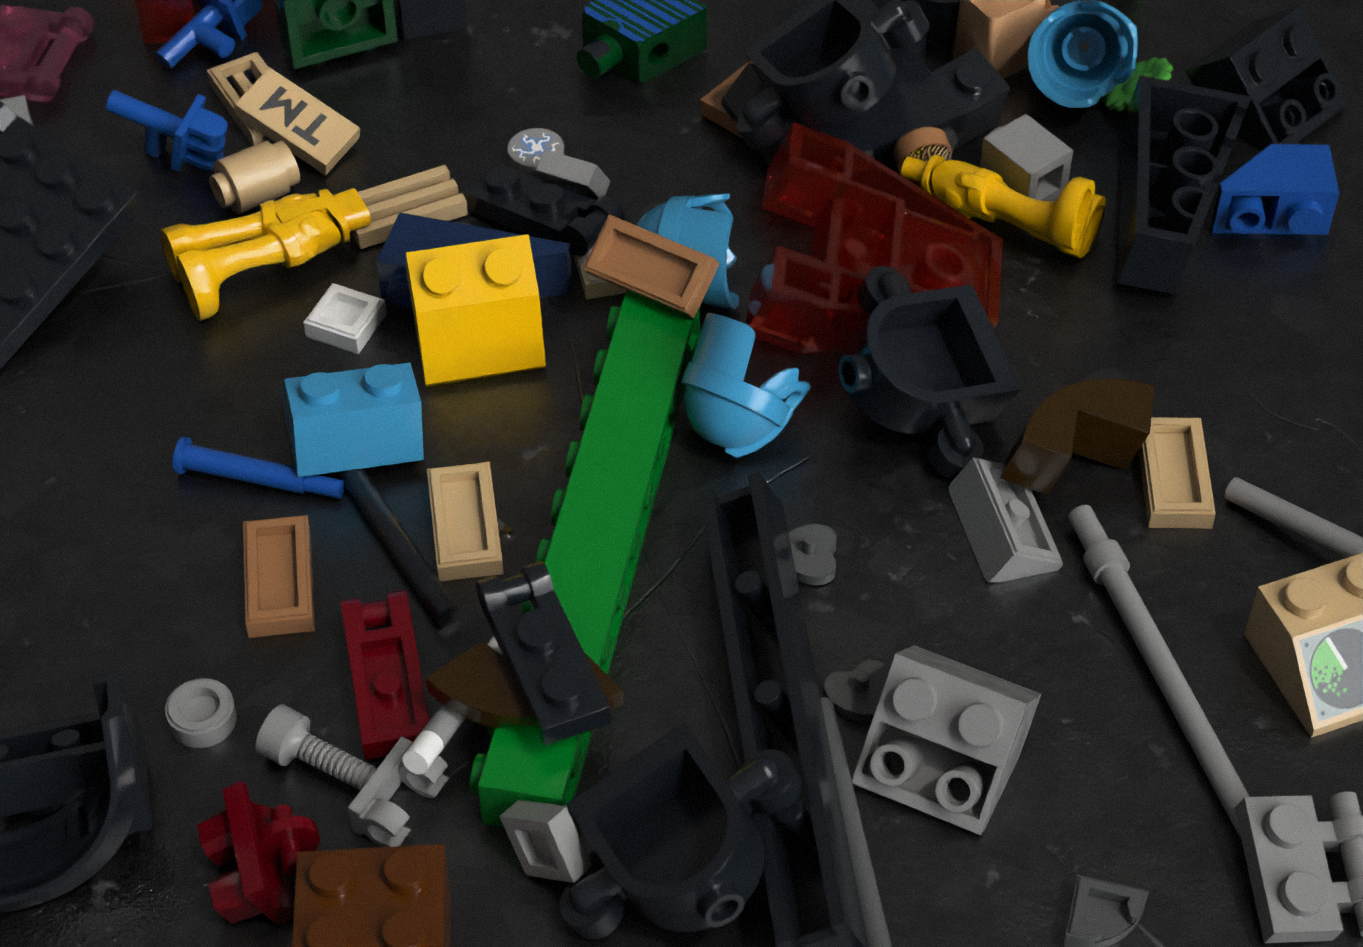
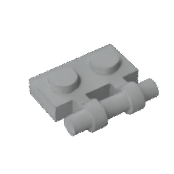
[1235,792,1363,943]

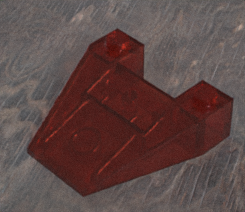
[746,122,1003,353]

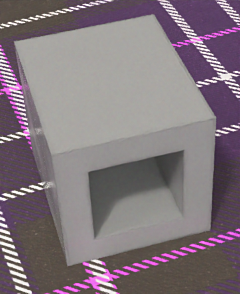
[980,114,1074,201]

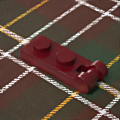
[340,590,429,760]

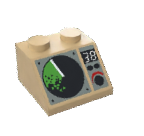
[1244,553,1363,738]

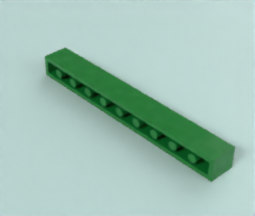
[470,290,700,828]

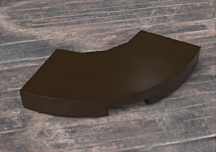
[426,641,624,729]

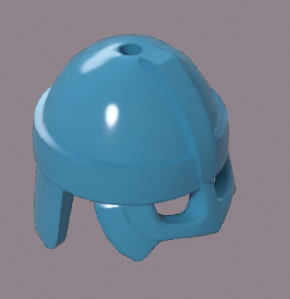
[1028,0,1138,108]
[635,194,739,309]
[680,313,811,458]

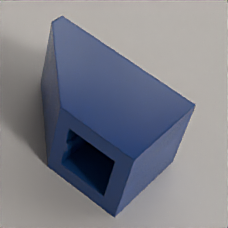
[1211,144,1339,235]

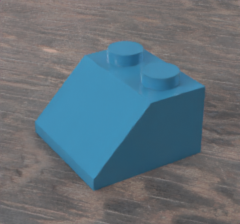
[280,362,424,477]

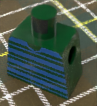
[576,0,707,83]

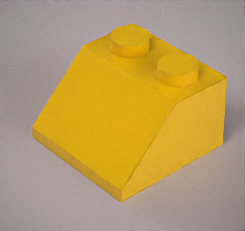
[406,234,546,387]

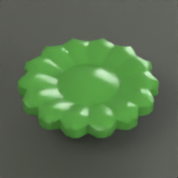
[1101,57,1173,111]

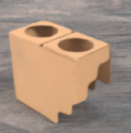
[952,0,1059,78]

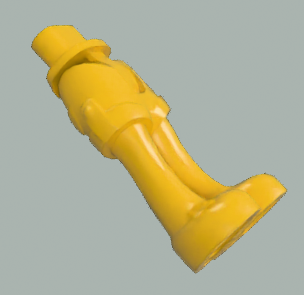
[901,154,1106,259]
[159,188,372,321]

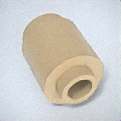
[209,141,300,215]

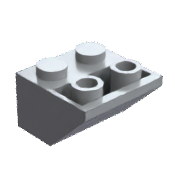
[852,645,1042,835]

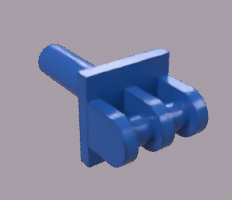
[155,0,263,70]
[105,90,227,172]

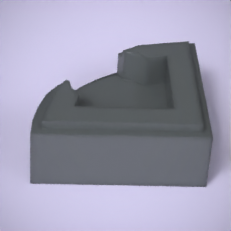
[1063,875,1149,947]

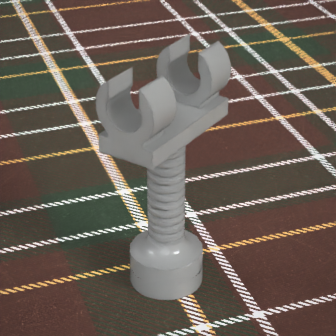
[255,704,449,847]

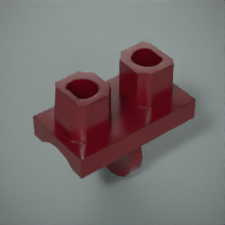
[197,781,320,926]

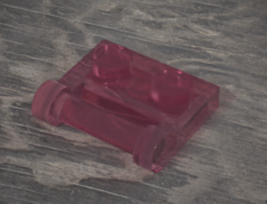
[0,4,94,102]

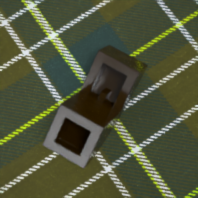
[1000,378,1155,494]

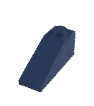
[376,212,572,309]

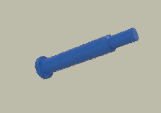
[172,436,345,499]

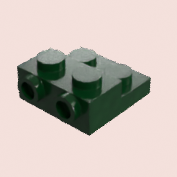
[274,0,398,69]

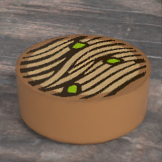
[892,127,953,174]

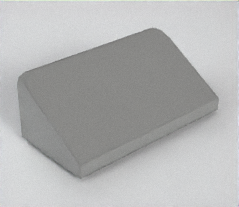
[948,458,1063,583]

